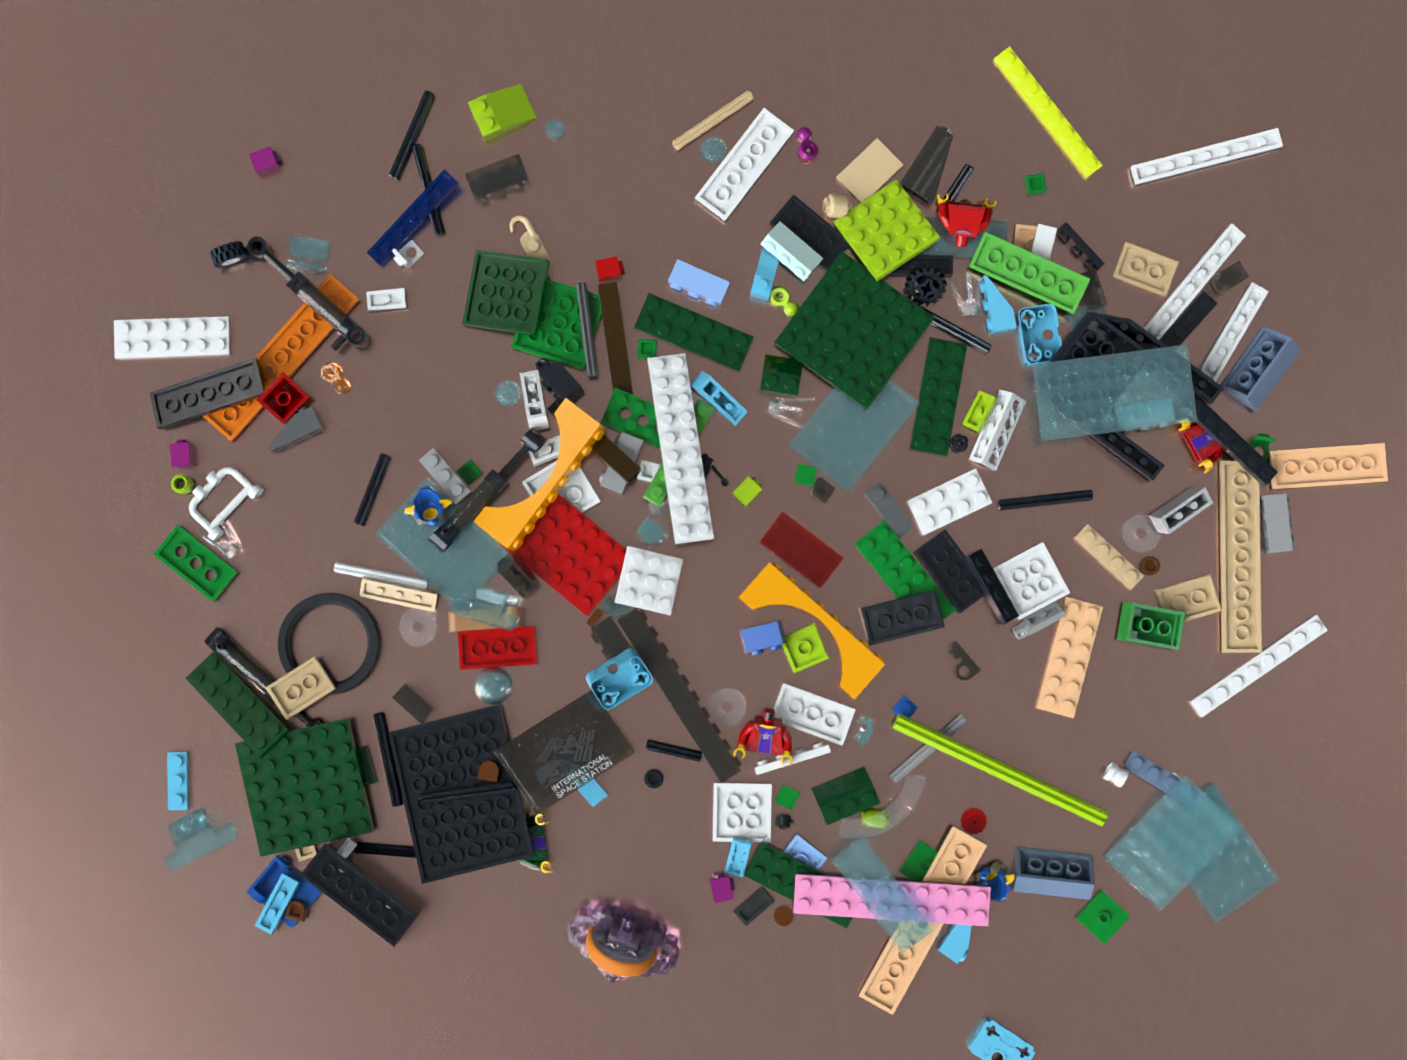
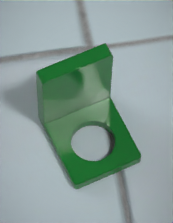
[1250,433,1275,462]

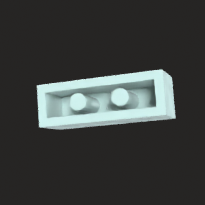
[761,222,823,281]

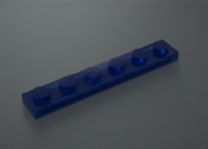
[367,169,459,266]

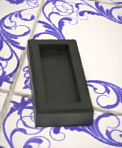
[733,886,775,926]

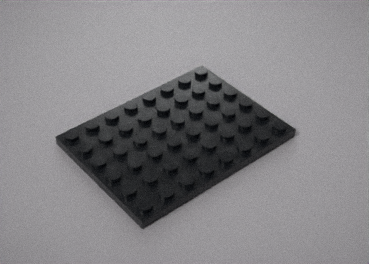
[388,704,535,884]

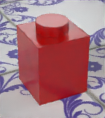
[595,256,625,282]

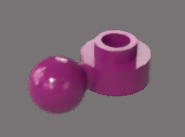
[797,127,818,160]

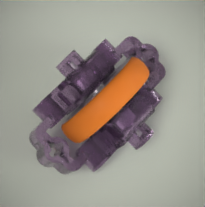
[567,903,680,982]

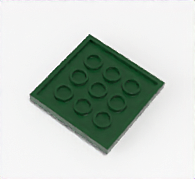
[462,250,550,336]

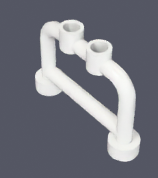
[189,466,264,542]

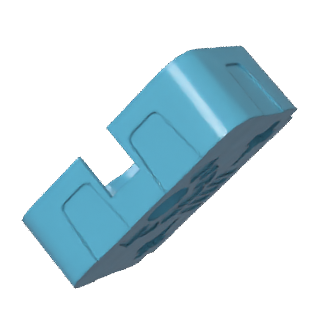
[1016,304,1062,367]
[586,648,653,710]
[968,1017,1035,1060]

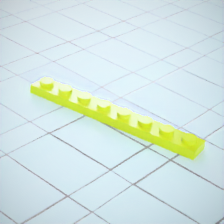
[994,46,1103,178]

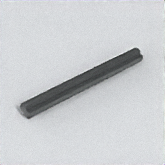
[576,282,598,377]

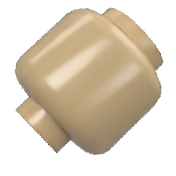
[823,193,852,218]

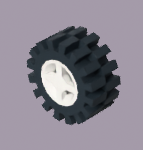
[210,241,248,268]

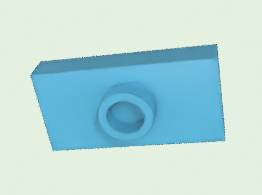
[724,836,752,877]

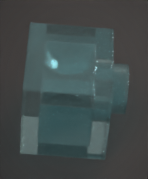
[636,516,667,546]

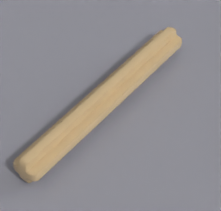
[672,90,754,150]

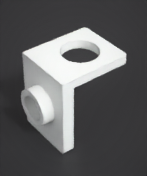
[392,240,424,269]

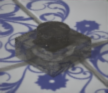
[808,477,836,504]

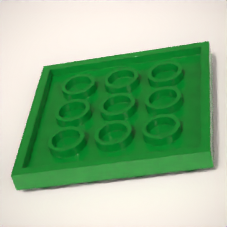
[511,279,602,371]

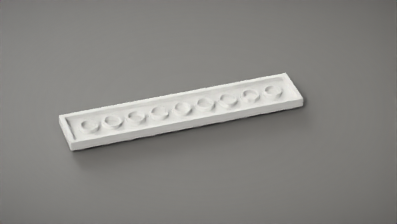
[647,353,714,544]

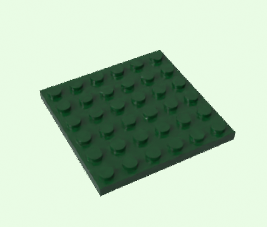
[774,251,935,410]
[235,718,375,857]

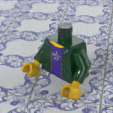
[519,812,554,873]

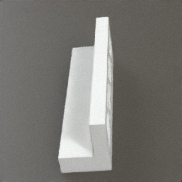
[969,389,1026,471]

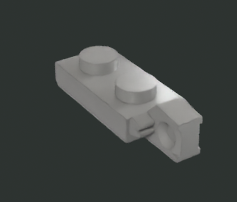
[1012,601,1066,640]

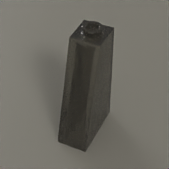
[900,125,953,206]

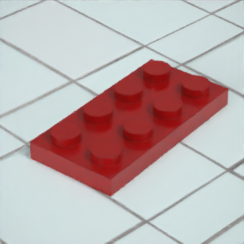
[457,626,537,670]

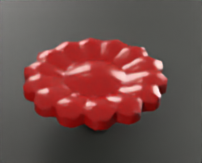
[961,808,987,835]

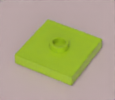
[782,623,830,674]

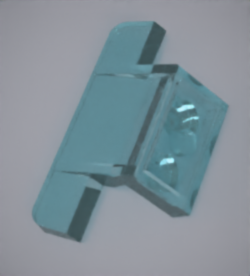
[450,588,520,630]
[163,807,236,870]

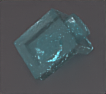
[855,716,875,747]

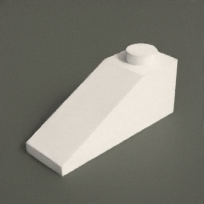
[519,370,550,431]

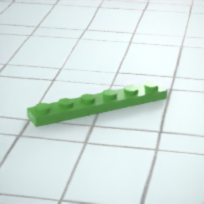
[643,399,715,507]

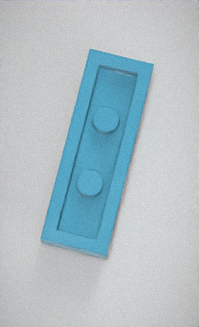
[167,752,189,810]
[255,873,301,935]

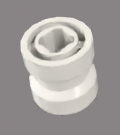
[1103,761,1129,787]

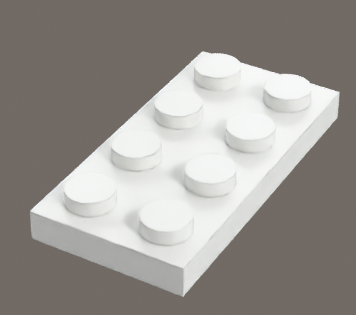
[906,469,992,536]
[774,683,856,746]

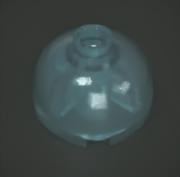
[474,667,513,705]

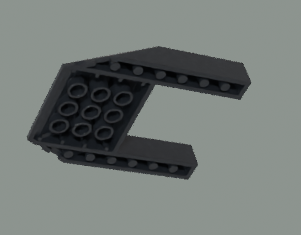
[1041,311,1224,481]

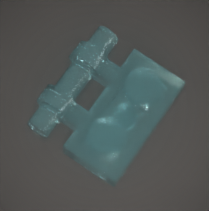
[286,235,330,274]

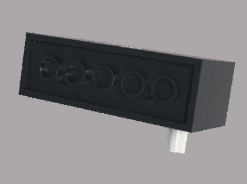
[300,838,419,947]

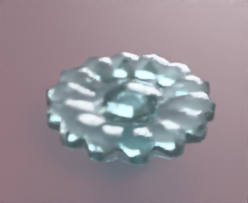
[700,137,727,163]
[494,380,521,407]
[603,595,629,618]

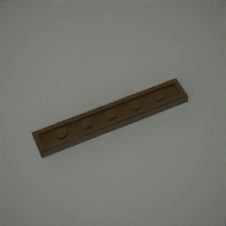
[598,282,633,395]
[547,400,642,484]

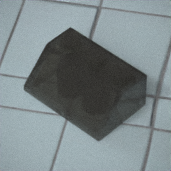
[465,154,530,203]

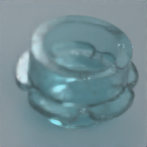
[545,119,564,138]

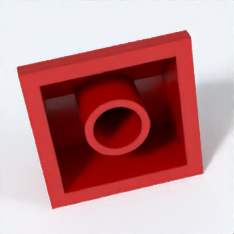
[256,372,310,424]

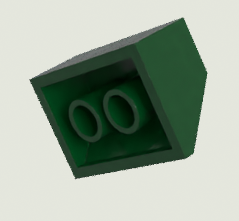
[811,766,880,825]

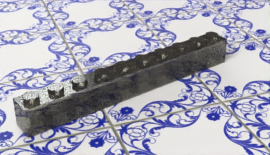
[617,608,742,783]

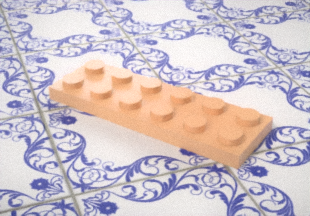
[1269,443,1388,490]
[1036,597,1103,718]

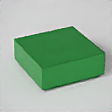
[1024,173,1047,196]
[637,339,657,359]
[456,459,483,486]
[794,463,817,487]
[774,784,800,810]

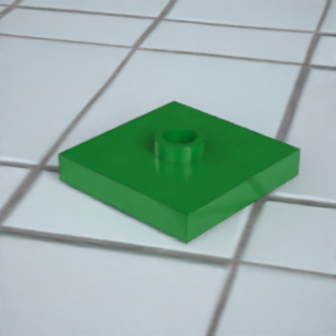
[899,840,938,882]
[1075,889,1131,945]

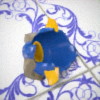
[404,486,452,526]
[973,861,1015,902]

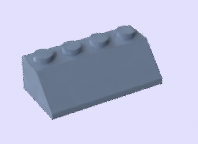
[1221,326,1301,411]
[1013,847,1095,900]

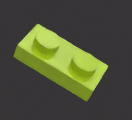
[962,390,998,433]

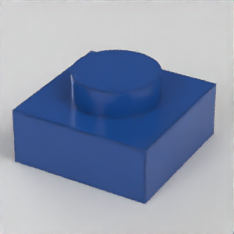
[891,695,919,718]

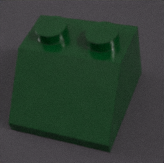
[760,354,803,398]

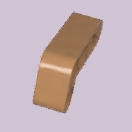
[448,607,524,632]

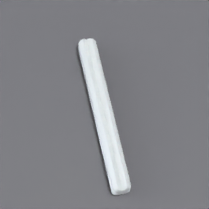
[334,562,428,589]

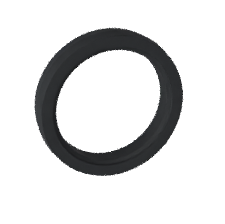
[277,593,380,695]

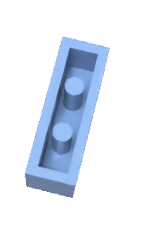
[668,259,730,307]

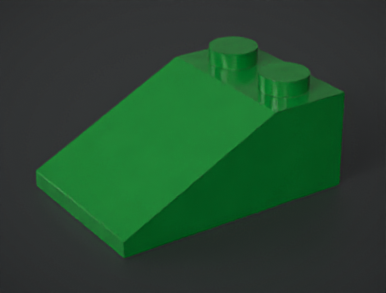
[1117,602,1185,650]

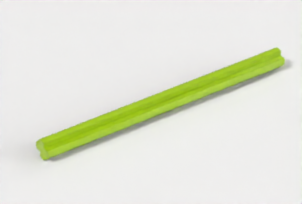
[892,714,1109,826]

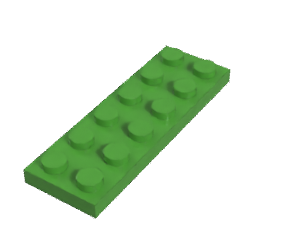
[969,232,1090,314]

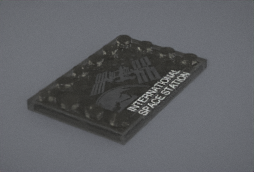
[494,690,635,815]

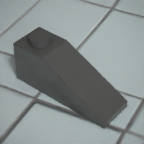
[268,406,324,453]
[863,481,914,539]

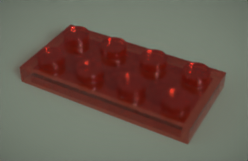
[760,512,843,589]

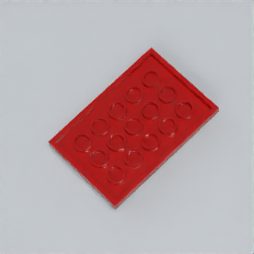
[498,493,627,616]

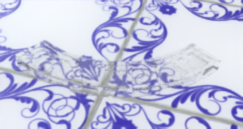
[838,774,926,840]

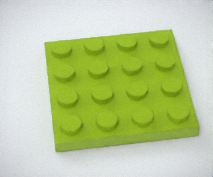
[833,180,940,282]

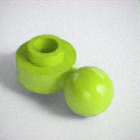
[770,285,799,316]

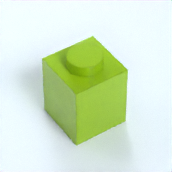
[732,476,762,507]

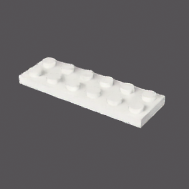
[695,108,794,221]
[114,316,231,359]

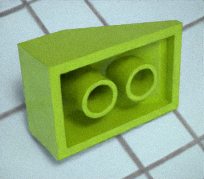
[468,84,537,142]

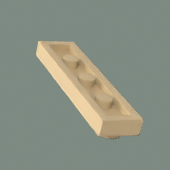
[1074,524,1144,590]
[359,576,439,612]

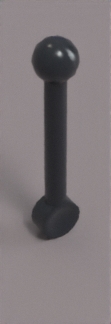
[701,453,729,486]

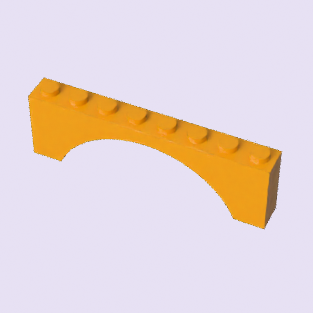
[474,398,605,551]
[739,562,885,699]

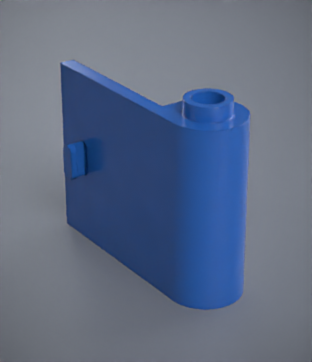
[246,855,322,929]

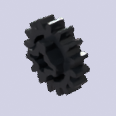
[905,264,947,306]

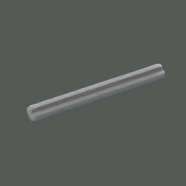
[890,714,968,783]

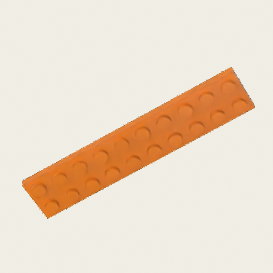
[203,274,359,442]

